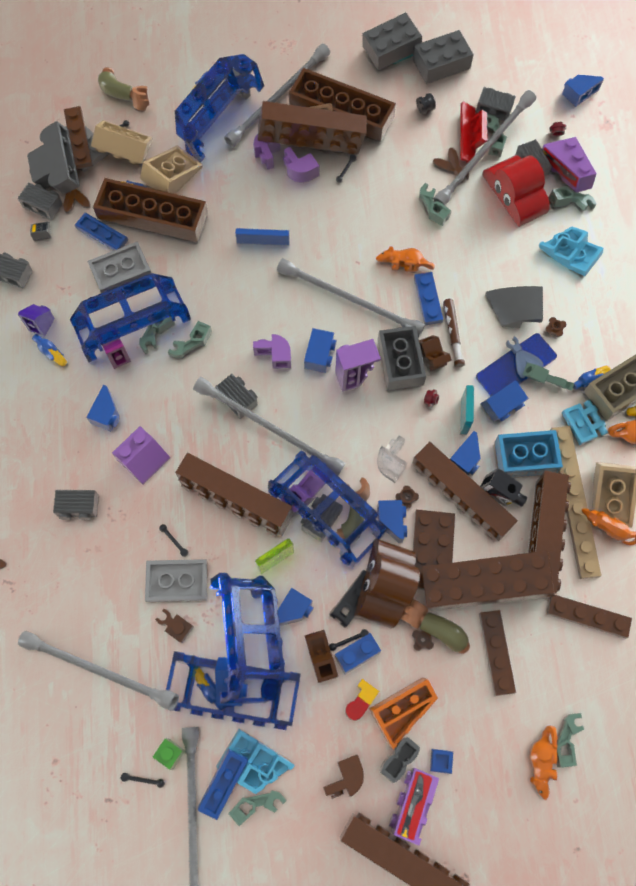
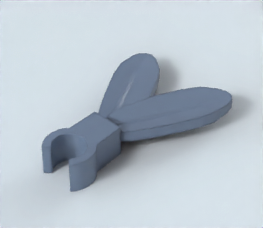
[506,336,544,378]

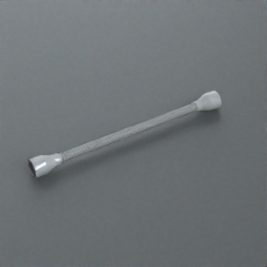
[224,43,330,147]
[433,90,537,205]
[277,258,425,337]
[193,377,346,476]
[18,631,179,711]
[182,727,199,886]

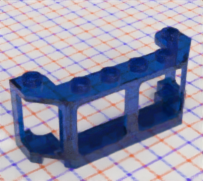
[175,54,264,163]
[70,273,191,362]
[268,451,387,568]
[210,573,285,704]
[166,651,301,730]

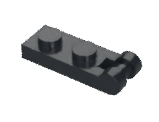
[329,570,366,627]

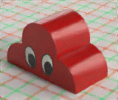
[482,155,550,227]

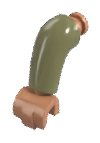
[98,67,149,111]
[330,477,370,545]
[400,599,470,654]

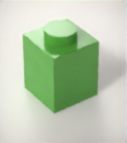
[153,738,185,770]

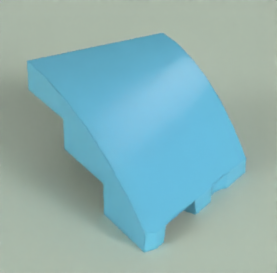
[539,226,604,276]
[216,729,295,794]

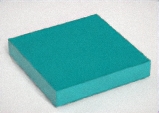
[460,385,474,435]

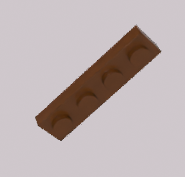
[64,106,93,170]
[547,595,632,639]
[479,610,516,696]

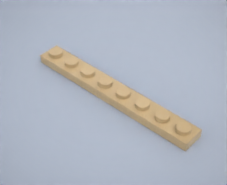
[550,426,602,579]

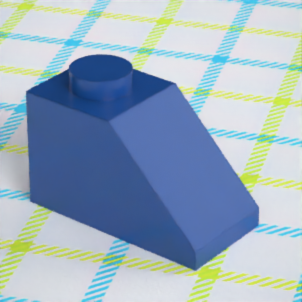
[562,74,604,107]
[86,385,119,432]
[450,431,481,476]
[270,588,314,627]

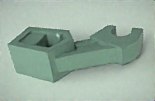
[487,114,507,157]
[419,183,452,226]
[548,186,597,211]
[139,309,175,354]
[168,321,212,359]
[522,363,574,391]
[557,713,584,768]
[228,790,287,826]

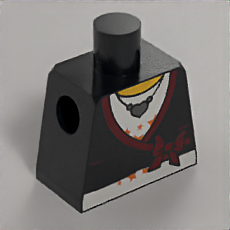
[480,468,528,507]

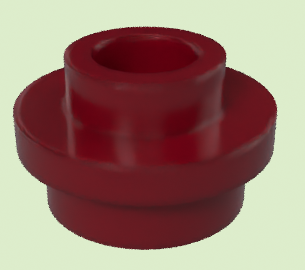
[549,122,567,136]
[424,389,439,408]

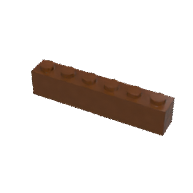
[412,442,518,541]

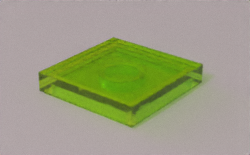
[255,538,294,574]

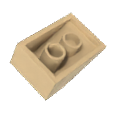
[140,145,203,194]
[592,462,636,528]

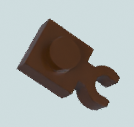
[155,609,194,644]

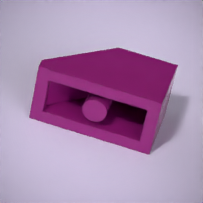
[102,336,131,369]

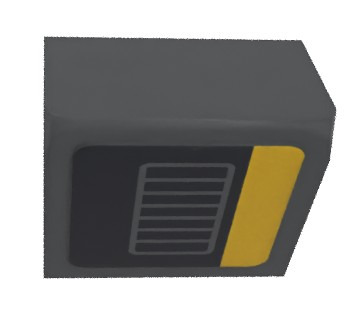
[30,221,51,241]

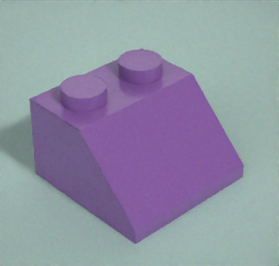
[112,426,170,484]

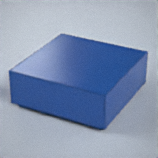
[430,749,453,774]

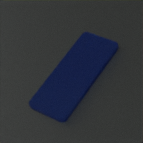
[476,333,557,396]

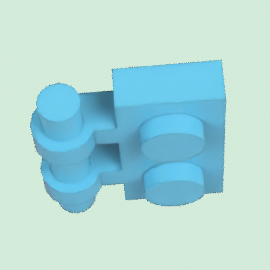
[562,400,608,446]

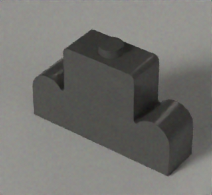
[27,121,80,194]

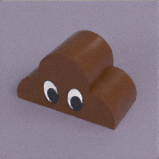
[354,539,420,628]

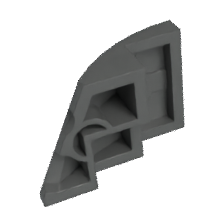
[485,286,543,328]

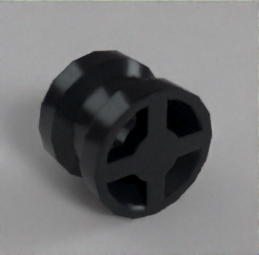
[416,93,436,114]

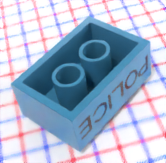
[494,430,563,477]

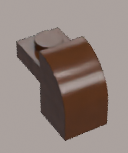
[419,335,452,371]
[304,630,338,683]
[323,754,364,799]

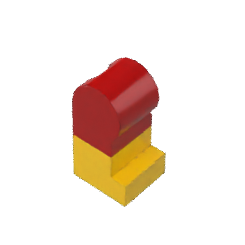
[345,679,379,721]

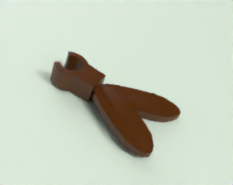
[433,147,469,183]
[63,189,90,213]

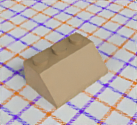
[91,120,152,165]

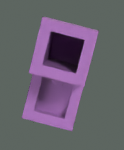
[253,134,281,169]
[283,147,320,183]
[253,334,291,369]
[281,470,326,513]

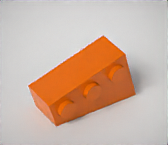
[369,677,438,750]

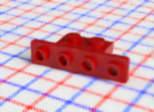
[460,101,487,163]

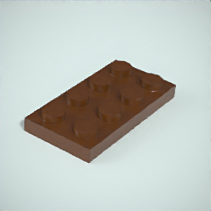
[413,509,455,590]

